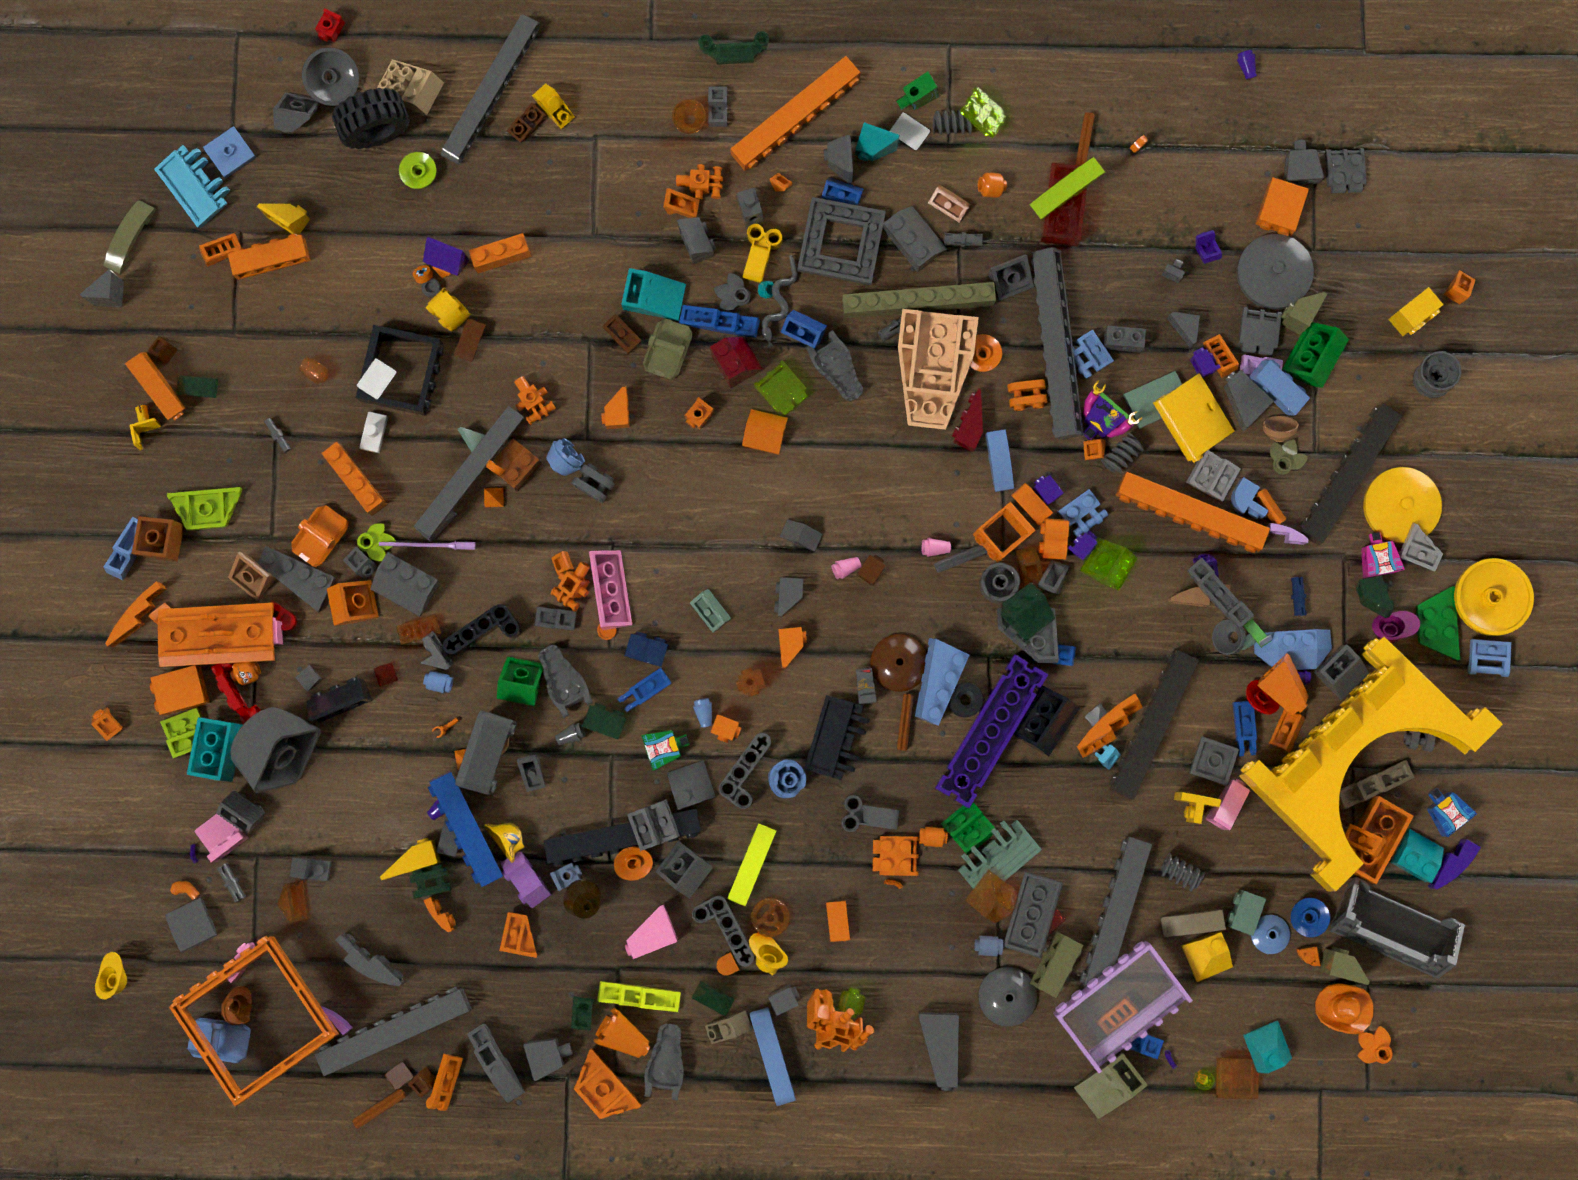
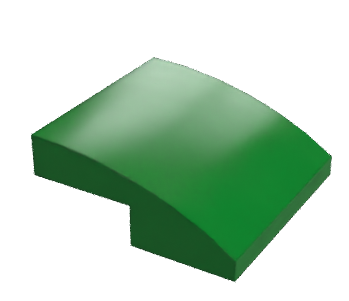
[941,803,996,856]

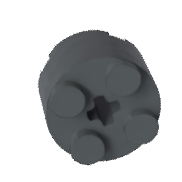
[979,563,1020,603]

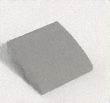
[1186,450,1241,502]

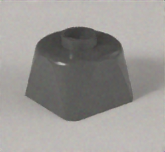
[231,707,321,794]

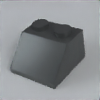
[677,217,716,265]
[655,841,713,899]

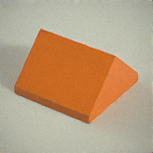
[742,409,788,455]

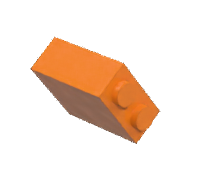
[1255,177,1309,236]
[150,665,210,716]

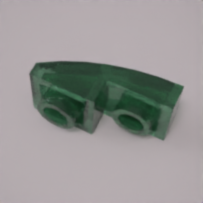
[176,375,218,398]

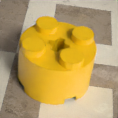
[426,287,471,332]

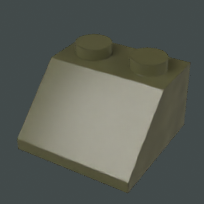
[1280,292,1327,335]
[1320,947,1369,985]

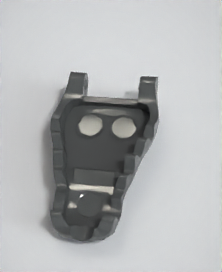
[805,330,863,401]
[538,645,593,718]
[644,1024,684,1101]

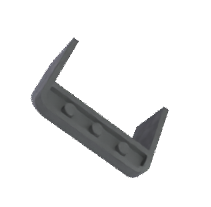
[455,710,517,795]

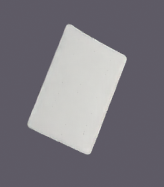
[890,112,930,150]
[357,359,396,399]

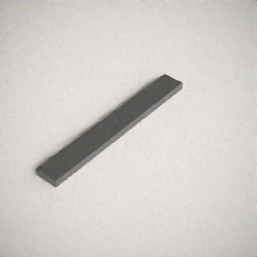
[414,406,524,538]

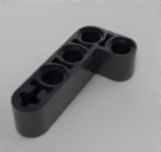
[443,604,521,655]

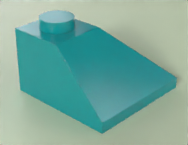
[855,122,900,161]
[1243,1021,1292,1074]

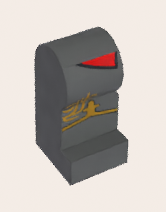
[856,668,876,705]

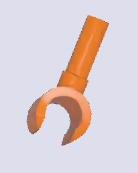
[432,718,459,738]

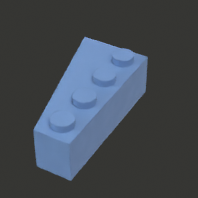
[915,638,969,726]

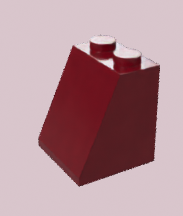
[710,337,763,389]

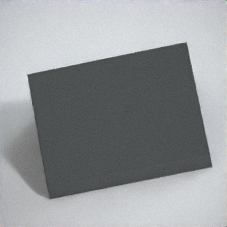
[988,254,1034,301]
[80,269,124,308]

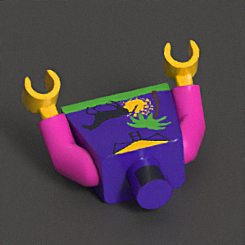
[1083,380,1142,440]

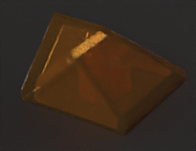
[965,869,1019,923]

